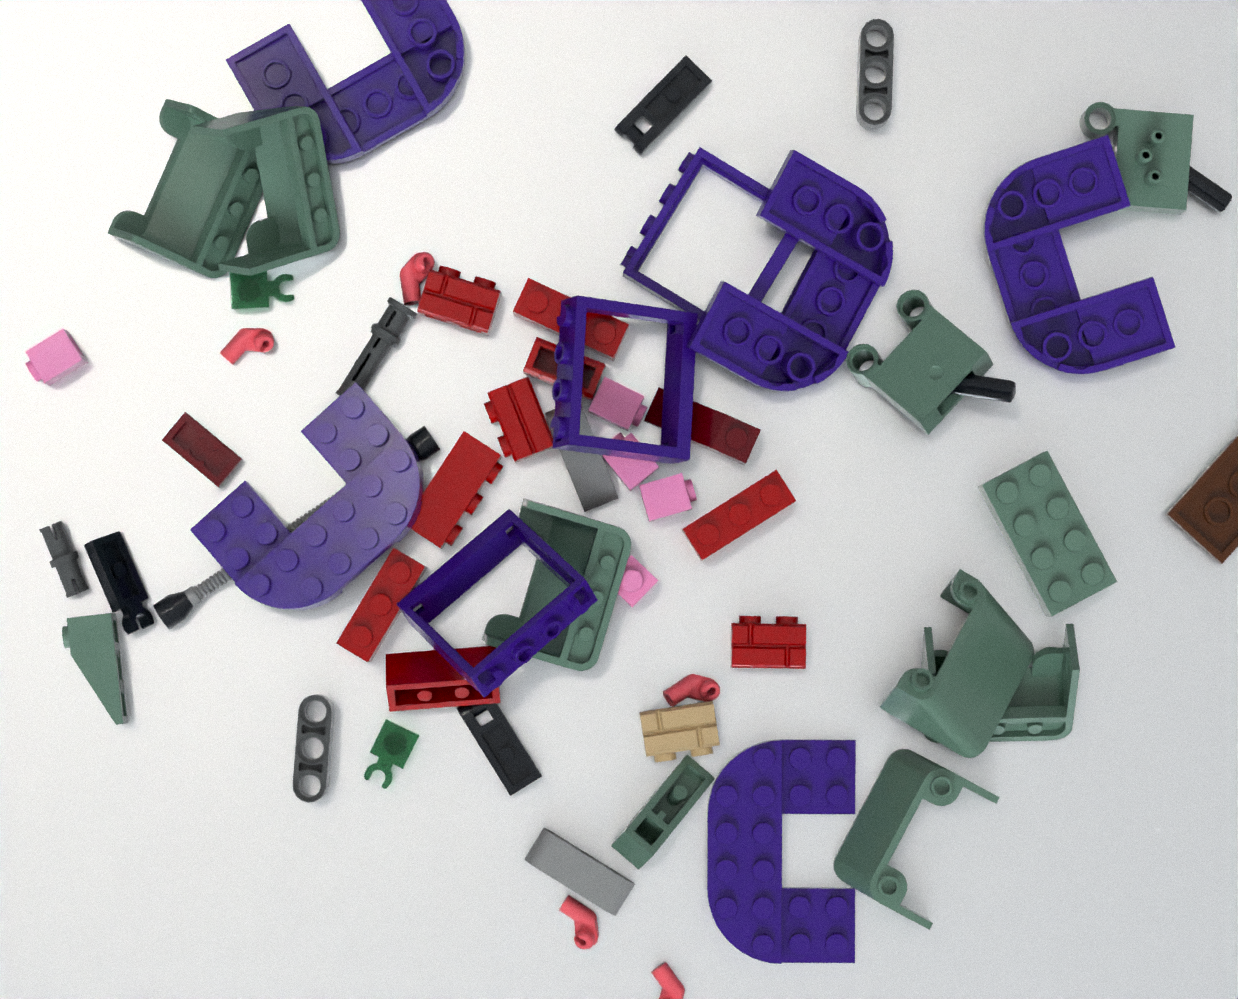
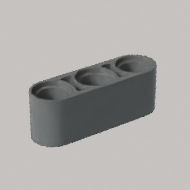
[856,19,894,130]
[293,694,335,803]

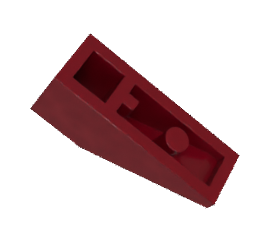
[644,387,761,465]

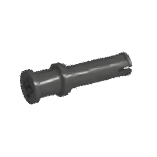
[335,297,418,396]

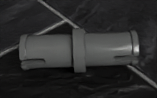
[39,521,89,598]

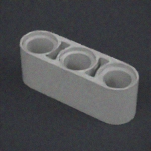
[545,405,619,512]
[524,828,635,916]

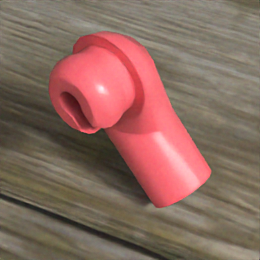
[400,252,435,305]
[220,328,274,365]
[663,674,720,707]
[559,895,599,950]
[651,962,685,999]

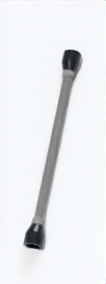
[153,426,440,629]

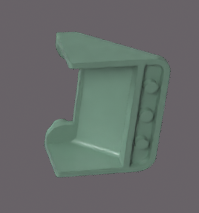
[107,99,263,278]
[482,498,631,671]
[880,569,1034,758]

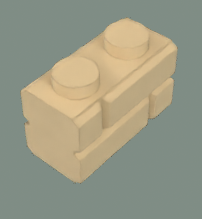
[639,701,720,762]

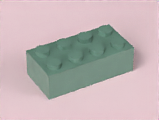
[978,451,1117,617]

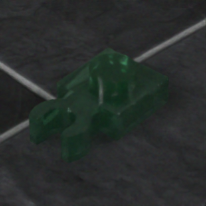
[229,271,294,310]
[364,719,420,789]

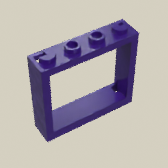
[620,147,799,322]
[550,295,698,464]
[397,509,598,697]

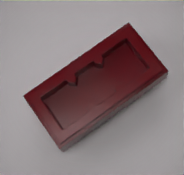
[162,412,243,488]

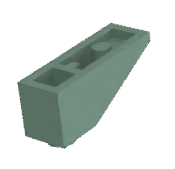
[62,613,128,725]
[611,755,715,869]

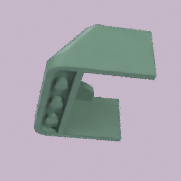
[191,106,340,276]
[921,624,1080,743]
[833,749,1000,930]

